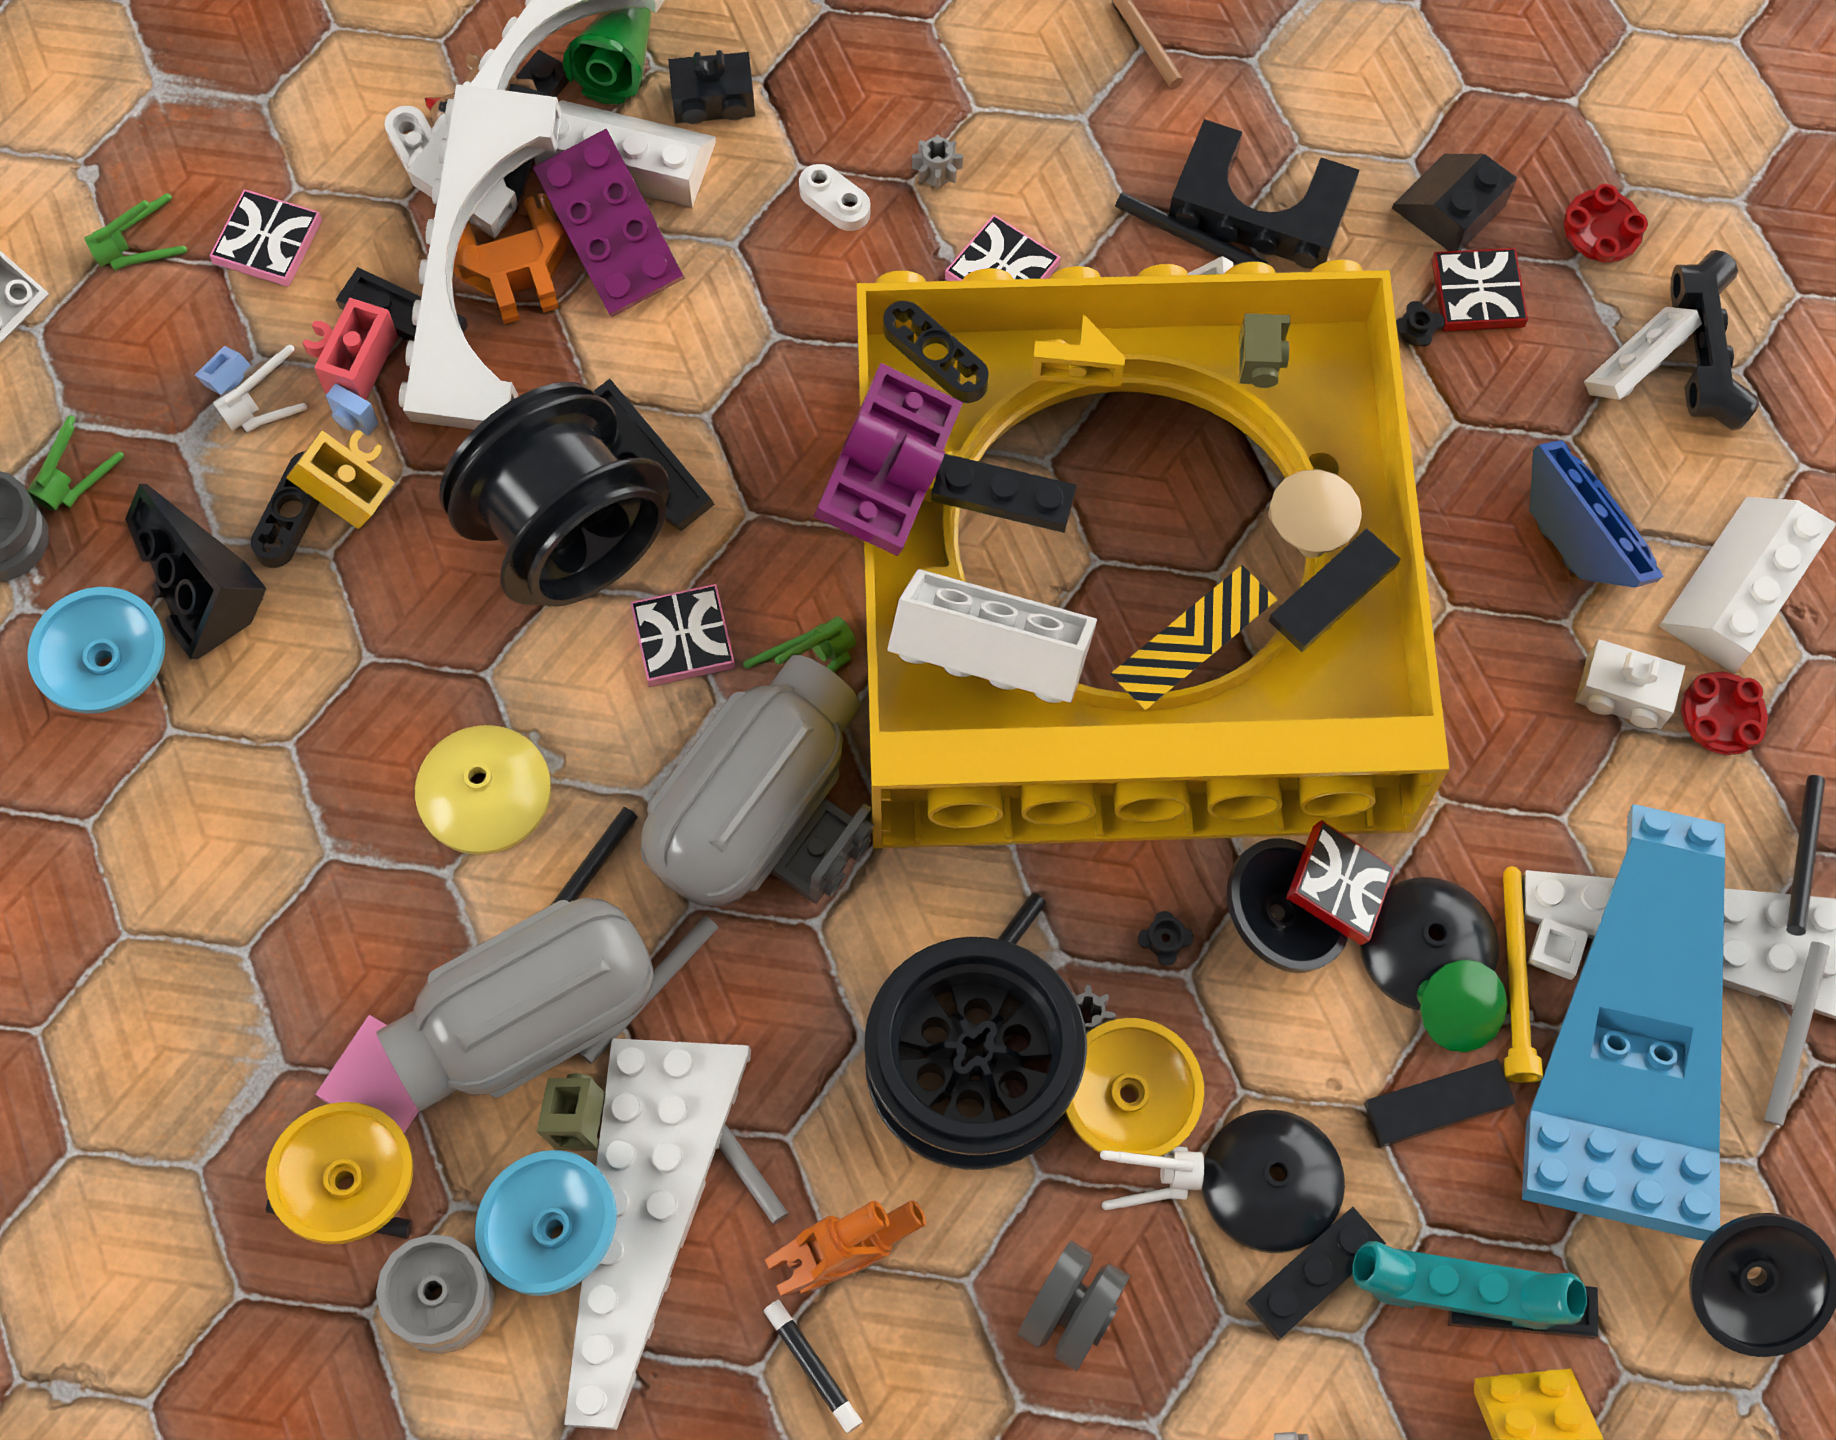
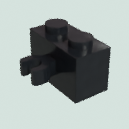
[668,50,755,124]

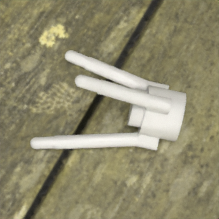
[213,345,307,434]
[1100,1146,1204,1210]

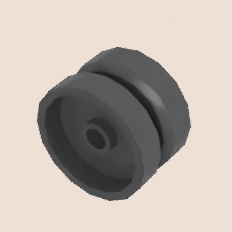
[0,471,49,581]
[1017,1240,1131,1372]

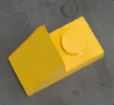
[1031,315,1125,388]

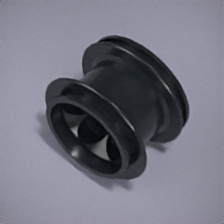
[439,382,669,607]

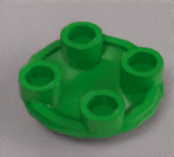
[1417,959,1507,1052]

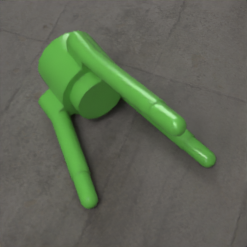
[84,193,187,271]
[27,415,124,511]
[743,616,856,673]

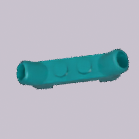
[1352,1241,1587,1329]

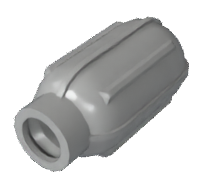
[640,655,861,906]
[376,898,654,1112]

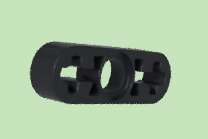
[883,301,989,403]
[251,451,320,568]

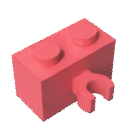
[303,298,398,400]

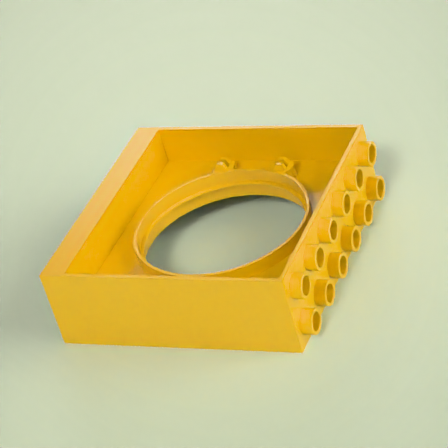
[857,260,1449,849]

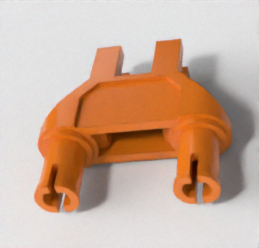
[453,193,569,325]
[764,1201,927,1296]

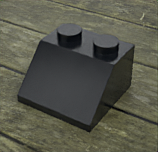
[1392,154,1517,251]

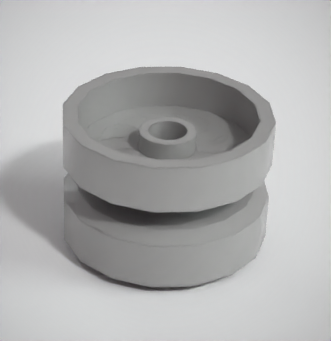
[376,1234,496,1354]

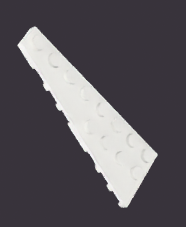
[1522,870,1836,1019]
[564,1038,751,1430]

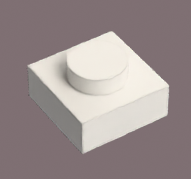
[1527,917,1588,980]

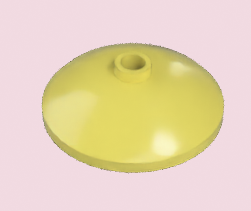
[415,725,551,855]

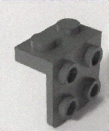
[771,798,874,905]

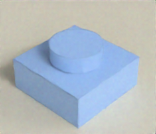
[195,346,251,395]
[326,383,379,436]

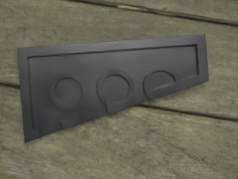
[594,378,715,531]

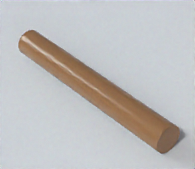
[1112,0,1184,89]

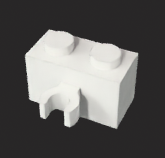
[1575,639,1685,729]

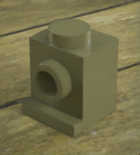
[1239,313,1290,388]
[536,1073,605,1150]

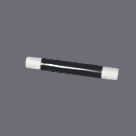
[763,1300,863,1434]

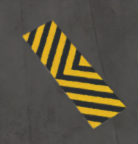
[1110,565,1278,710]

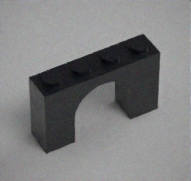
[1169,119,1360,268]

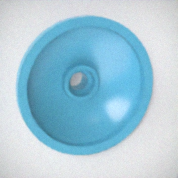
[27,587,165,714]
[475,1150,617,1296]

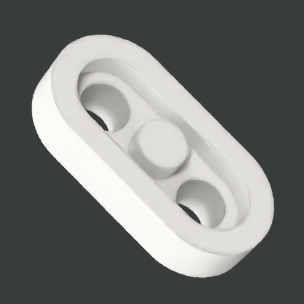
[385,106,433,173]
[799,164,870,231]

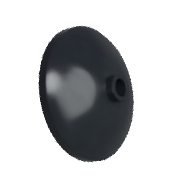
[1227,838,1348,973]
[1360,877,1499,1011]
[1202,1109,1345,1253]
[1689,1213,1836,1357]

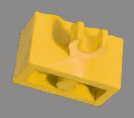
[286,430,395,529]

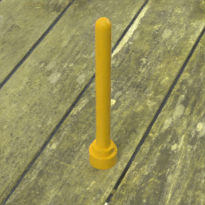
[1503,866,1543,1083]

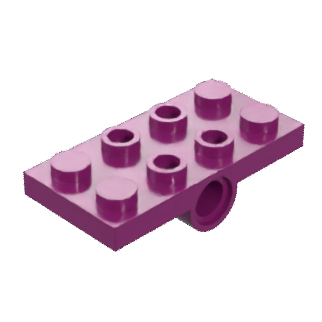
[533,128,685,317]
[813,363,963,556]

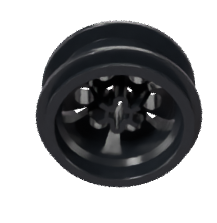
[864,937,1087,1170]

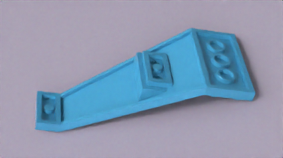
[1522,804,1725,1241]

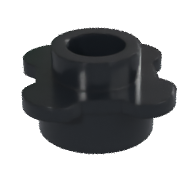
[1396,301,1444,347]
[1138,911,1193,966]

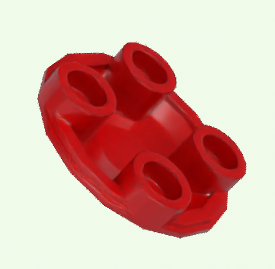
[1563,184,1648,263]
[1680,671,1768,756]

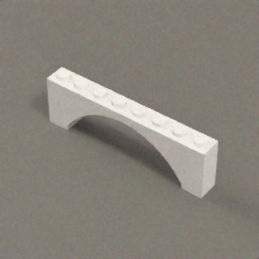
[408,0,665,239]
[399,84,562,430]

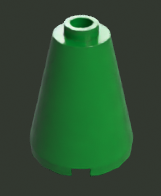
[562,8,651,105]

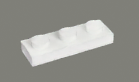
[1584,307,1702,400]

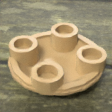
[1268,470,1362,558]

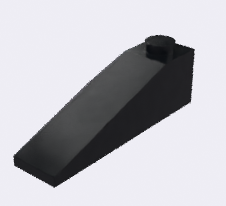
[125,484,267,659]

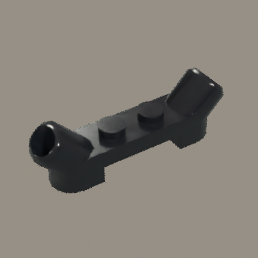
[1670,250,1759,431]

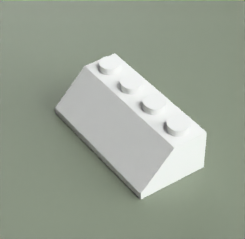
[534,100,716,208]
[1658,497,1836,674]
[887,569,1097,703]

